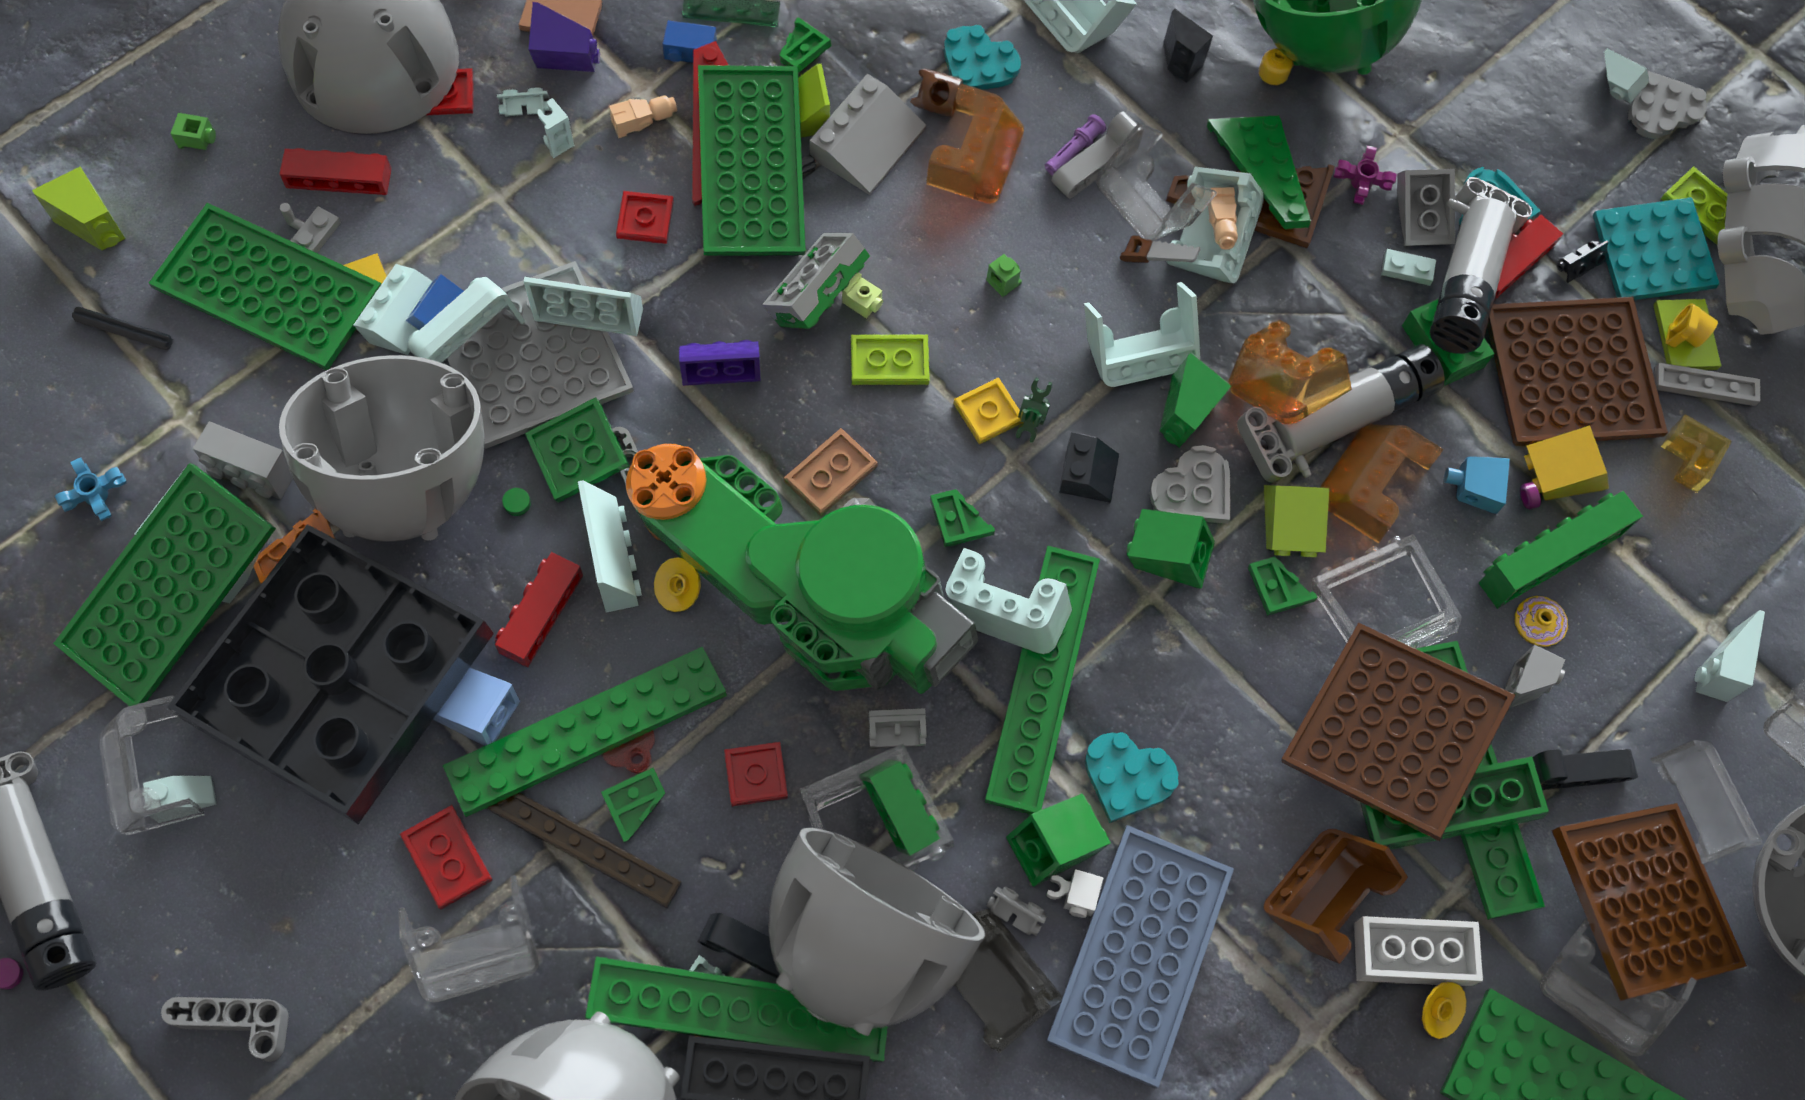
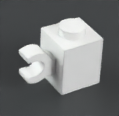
[1046,869,1103,918]

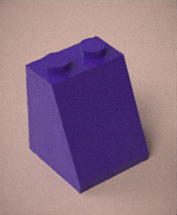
[528,2,600,72]

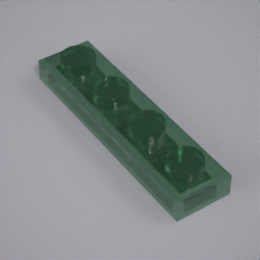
[682,0,781,27]

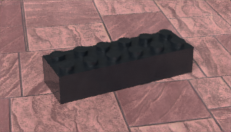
[680,1036,870,1100]

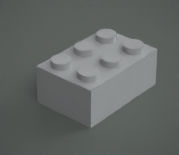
[193,421,293,500]

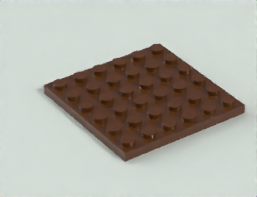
[1487,297,1668,446]
[1282,623,1515,841]
[1552,803,1747,1001]

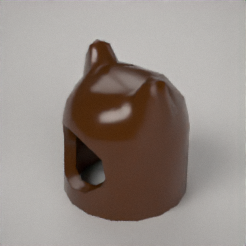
[910,69,963,118]

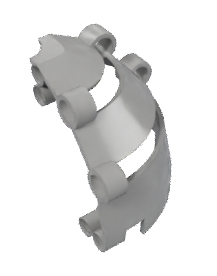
[1718,125,1805,335]

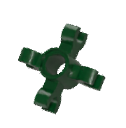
[1016,377,1052,443]

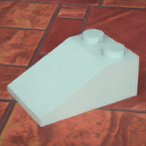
[1695,610,1765,702]

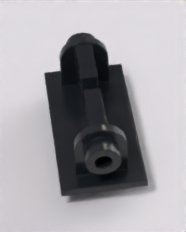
[1556,241,1608,283]

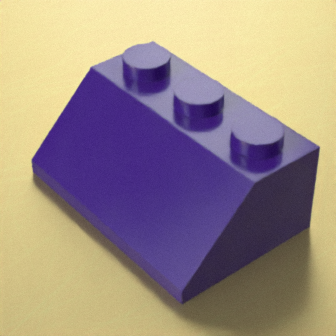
[679,340,761,386]

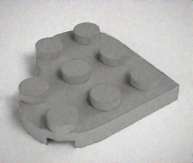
[1628,71,1707,139]
[1149,445,1230,524]

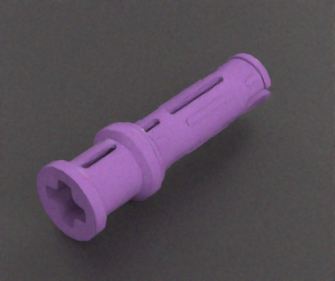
[1044,114,1107,176]

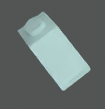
[1604,49,1649,103]
[143,776,216,819]

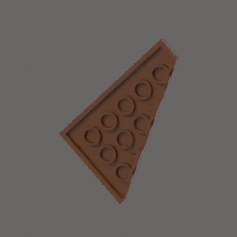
[1166,165,1335,248]

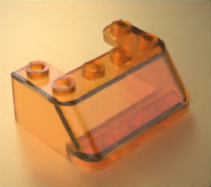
[926,83,1024,203]
[1228,320,1352,424]
[1320,424,1443,544]

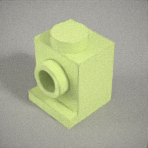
[842,272,883,319]

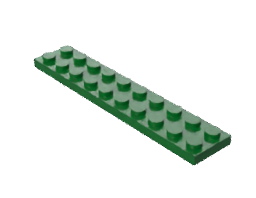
[985,546,1100,814]
[1416,641,1545,920]
[442,647,727,817]
[585,957,888,1062]

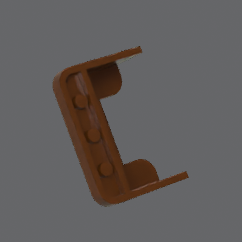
[1264,829,1408,964]

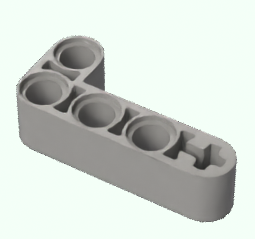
[1051,111,1142,198]
[161,997,289,1062]

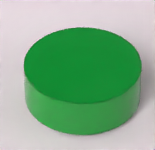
[502,488,531,516]

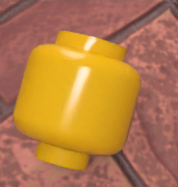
[1259,48,1293,85]

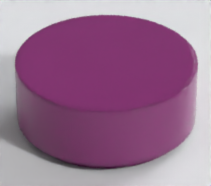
[1520,482,1541,510]
[0,958,23,990]

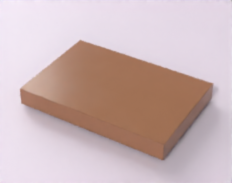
[519,0,602,36]
[784,428,878,516]

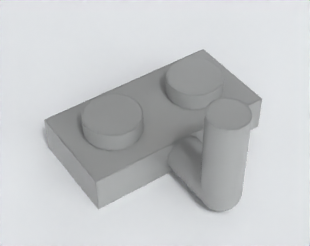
[280,203,341,253]

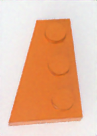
[254,509,335,584]

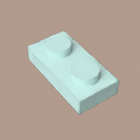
[1381,249,1436,286]

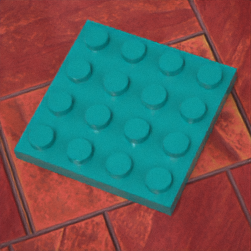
[1592,197,1720,300]

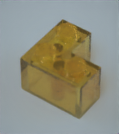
[1661,414,1732,493]

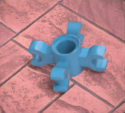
[55,457,127,521]

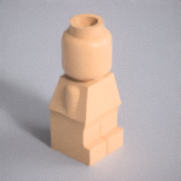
[609,96,677,138]
[1208,187,1238,250]

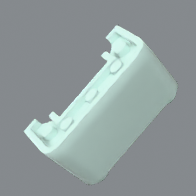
[1166,167,1263,283]

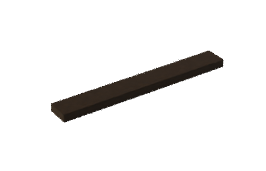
[485,793,682,908]

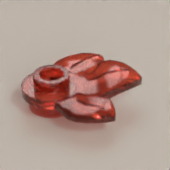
[602,731,655,773]

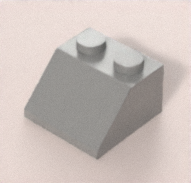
[1504,645,1566,708]

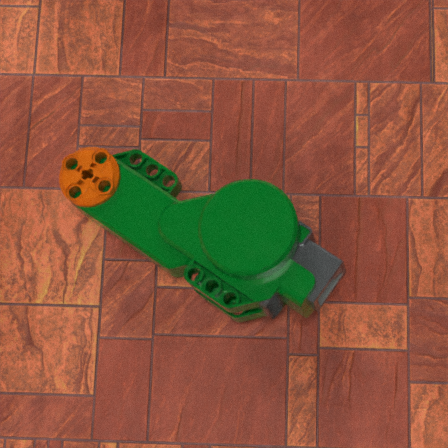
[626,444,978,694]

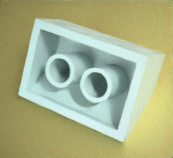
[354,264,432,355]

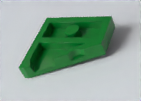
[779,17,831,73]
[930,489,995,547]
[1248,556,1318,616]
[601,767,665,843]

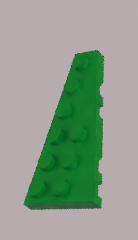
[1206,115,1311,229]

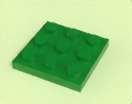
[525,397,630,503]

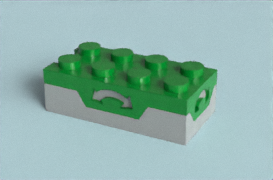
[762,233,870,329]

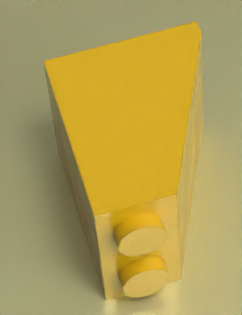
[1524,426,1609,500]

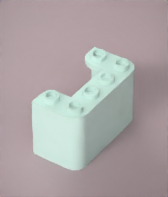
[946,548,1072,654]

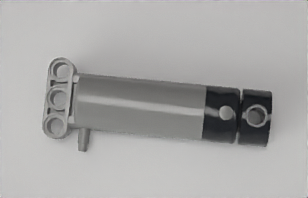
[1430,177,1532,354]
[1237,344,1445,483]
[0,751,96,990]

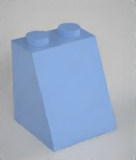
[433,668,520,746]

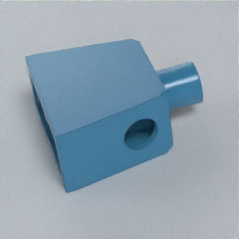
[1444,457,1510,514]

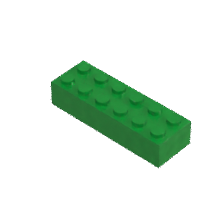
[1478,491,1643,609]
[1360,756,1549,850]

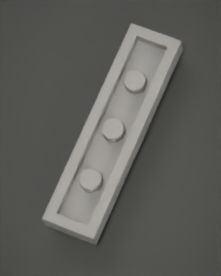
[1655,363,1760,406]

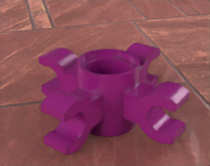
[1333,146,1397,205]

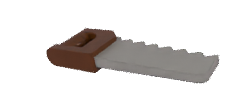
[1120,236,1201,263]

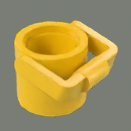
[1665,303,1718,348]

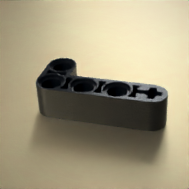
[1532,749,1638,790]
[698,913,780,979]

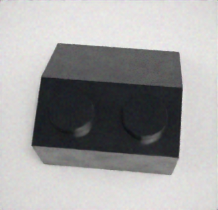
[1164,9,1213,83]
[1059,432,1119,503]

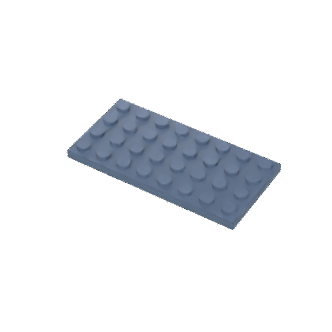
[1046,825,1234,1089]

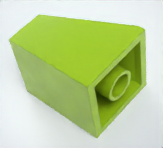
[32,166,126,251]
[1264,485,1329,557]

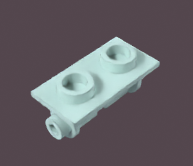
[497,88,550,117]

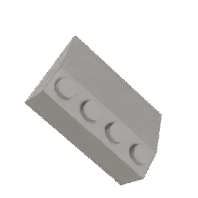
[810,74,926,195]

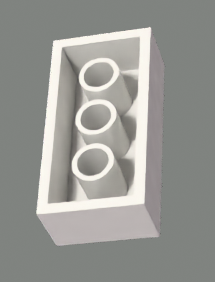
[1354,916,1483,986]

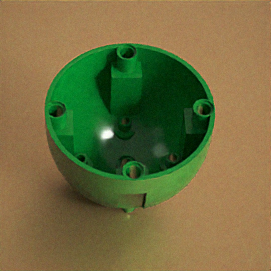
[1253,0,1422,75]

